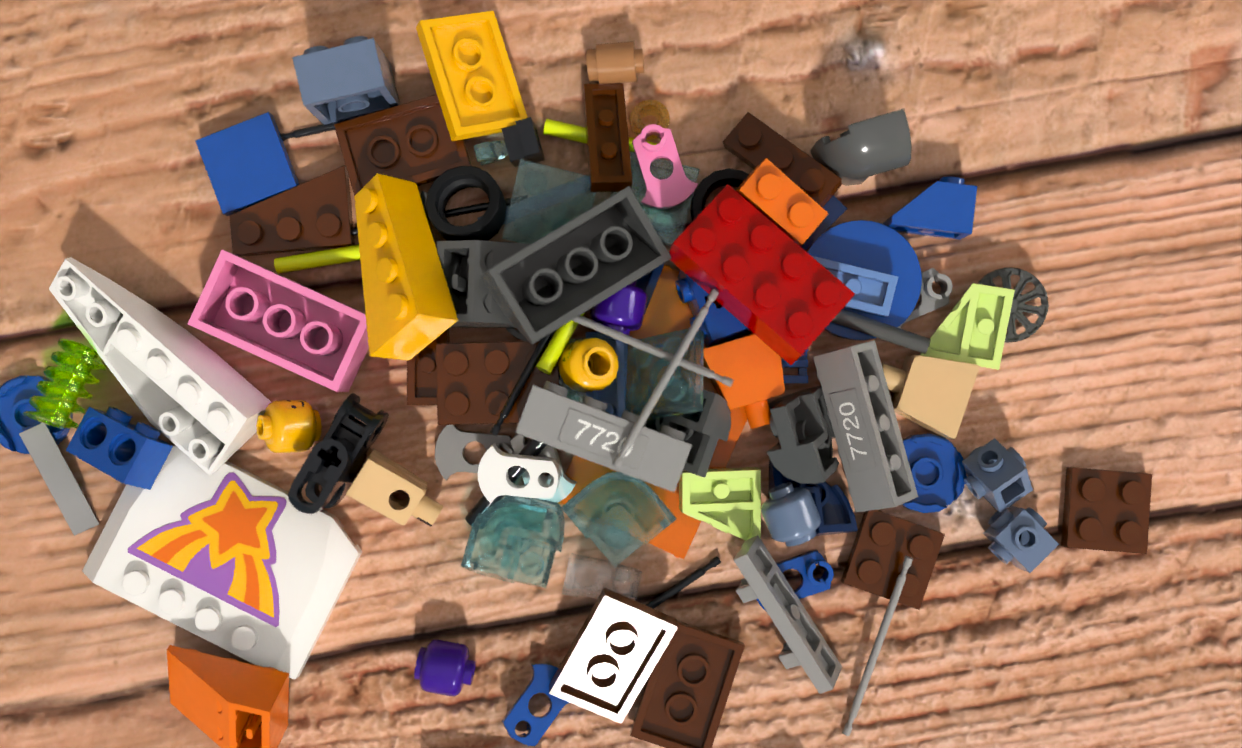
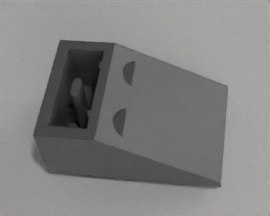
[437,240,531,328]

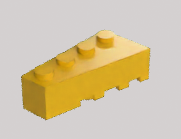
[354,173,458,360]

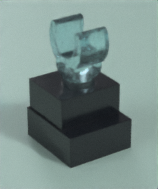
[473,117,545,167]

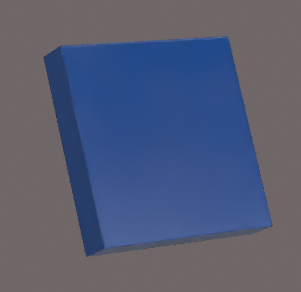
[195,112,299,216]

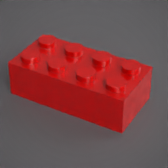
[669,184,855,365]

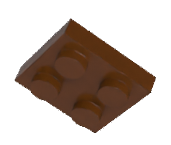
[1061,467,1152,554]
[841,510,945,610]

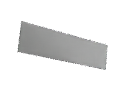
[19,422,99,536]

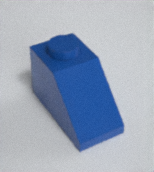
[883,177,977,240]

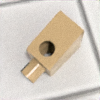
[881,355,980,439]
[346,449,443,527]

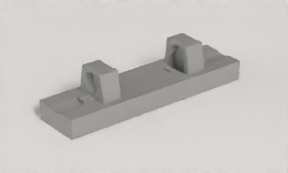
[733,535,842,694]

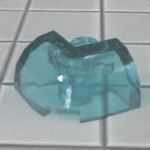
[561,472,677,567]
[461,495,565,589]

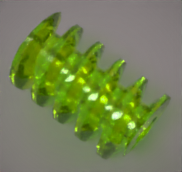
[23,339,107,429]

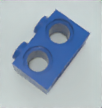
[65,406,173,490]

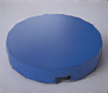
[0,376,73,454]
[901,433,967,513]

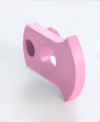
[632,124,698,209]

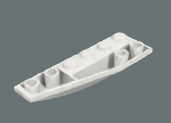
[49,257,271,475]

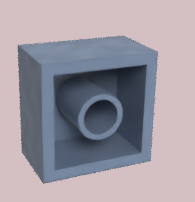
[292,36,400,125]

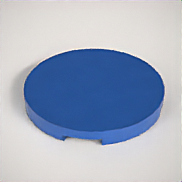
[807,220,922,341]

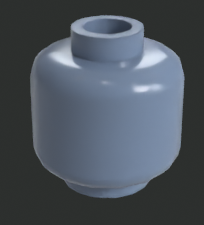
[761,482,821,547]

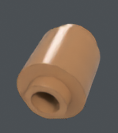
[586,41,644,84]

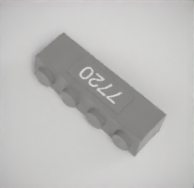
[813,340,918,512]
[515,381,692,493]

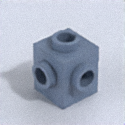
[962,438,1033,513]
[983,506,1059,573]

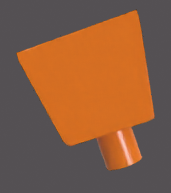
[698,334,785,429]

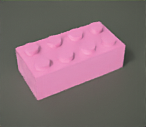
[188,250,369,392]

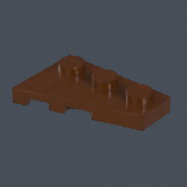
[230,165,355,257]

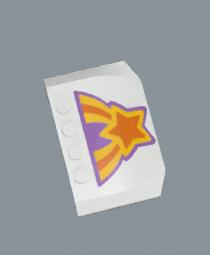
[82,446,362,679]

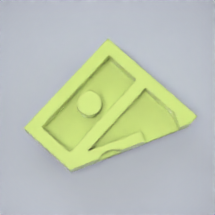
[920,283,1015,370]
[679,467,761,541]

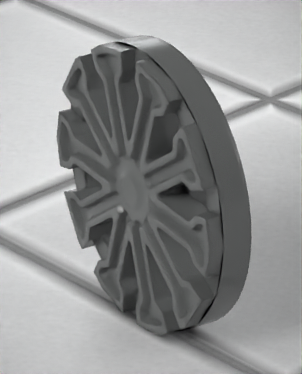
[977,268,1049,343]

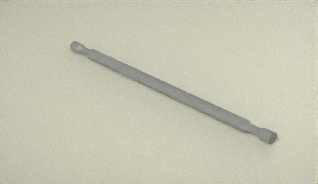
[612,289,719,468]
[572,315,734,387]
[842,556,913,736]

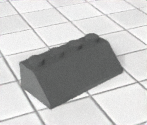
[480,186,672,345]

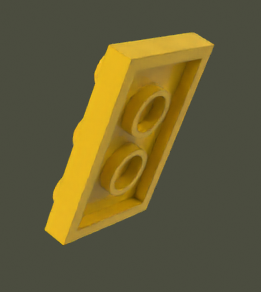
[416,11,528,142]

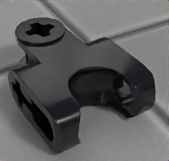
[288,393,389,514]

